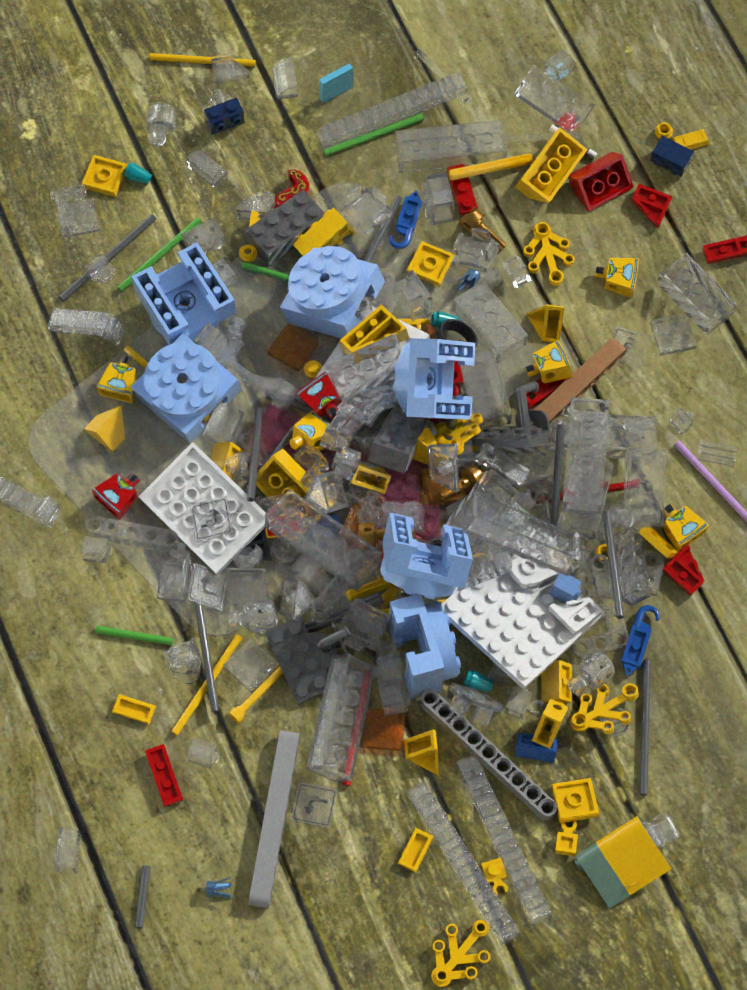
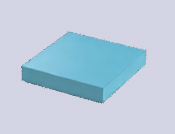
[319,64,353,103]

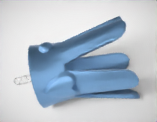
[457,269,480,295]
[201,877,232,898]

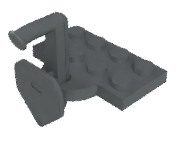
[466,381,551,450]
[265,616,351,705]

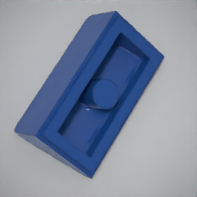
[515,732,558,763]

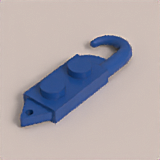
[389,191,423,249]
[621,605,660,677]

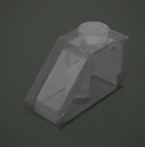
[211,55,250,84]
[236,191,276,220]

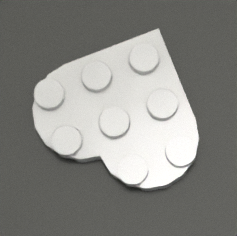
[508,527,572,588]

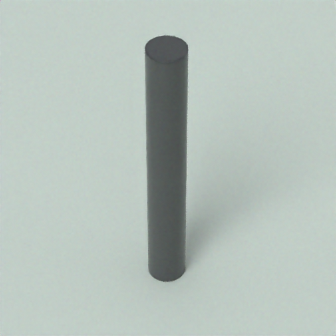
[135,865,150,928]

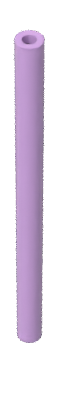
[674,441,747,523]

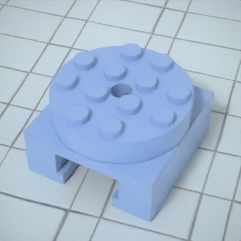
[131,243,236,345]
[280,246,385,338]
[131,333,242,444]
[393,338,475,420]
[380,513,473,599]
[389,594,461,699]

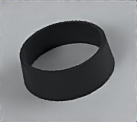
[437,319,478,348]

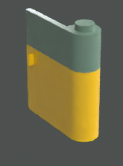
[574,816,672,909]

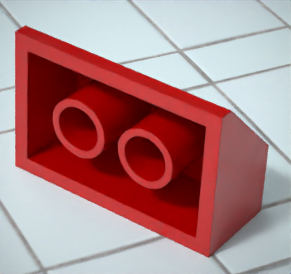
[568,151,634,211]

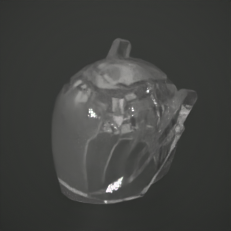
[162,637,202,685]

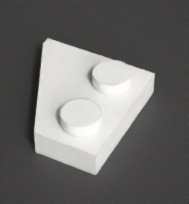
[548,597,603,636]

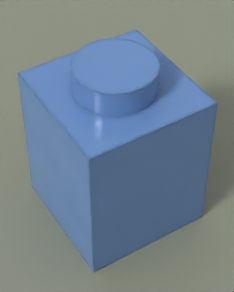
[549,571,582,603]

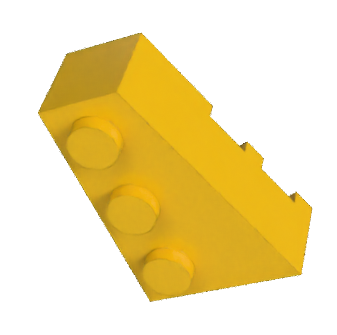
[293,207,356,256]
[339,304,409,362]

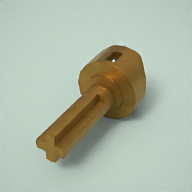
[458,207,507,252]
[436,464,489,500]
[359,522,415,549]

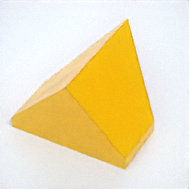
[526,304,564,342]
[84,405,125,452]
[413,427,444,469]
[404,730,439,776]

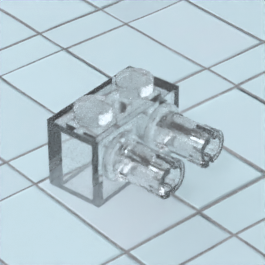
[382,501,425,532]

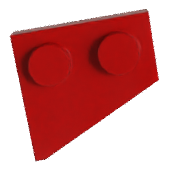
[631,184,673,228]
[662,544,705,597]

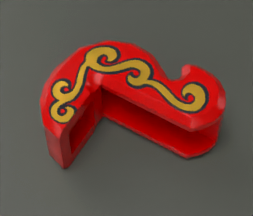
[275,169,310,208]

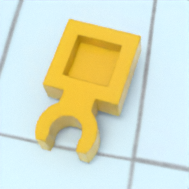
[555,821,578,856]
[481,858,508,897]

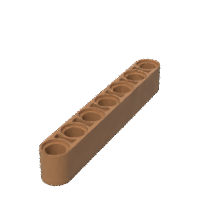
[535,337,627,426]

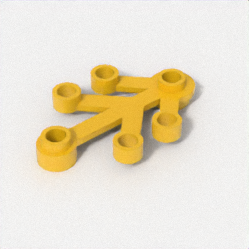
[523,222,575,286]
[433,413,483,456]
[570,683,639,735]
[431,920,490,987]

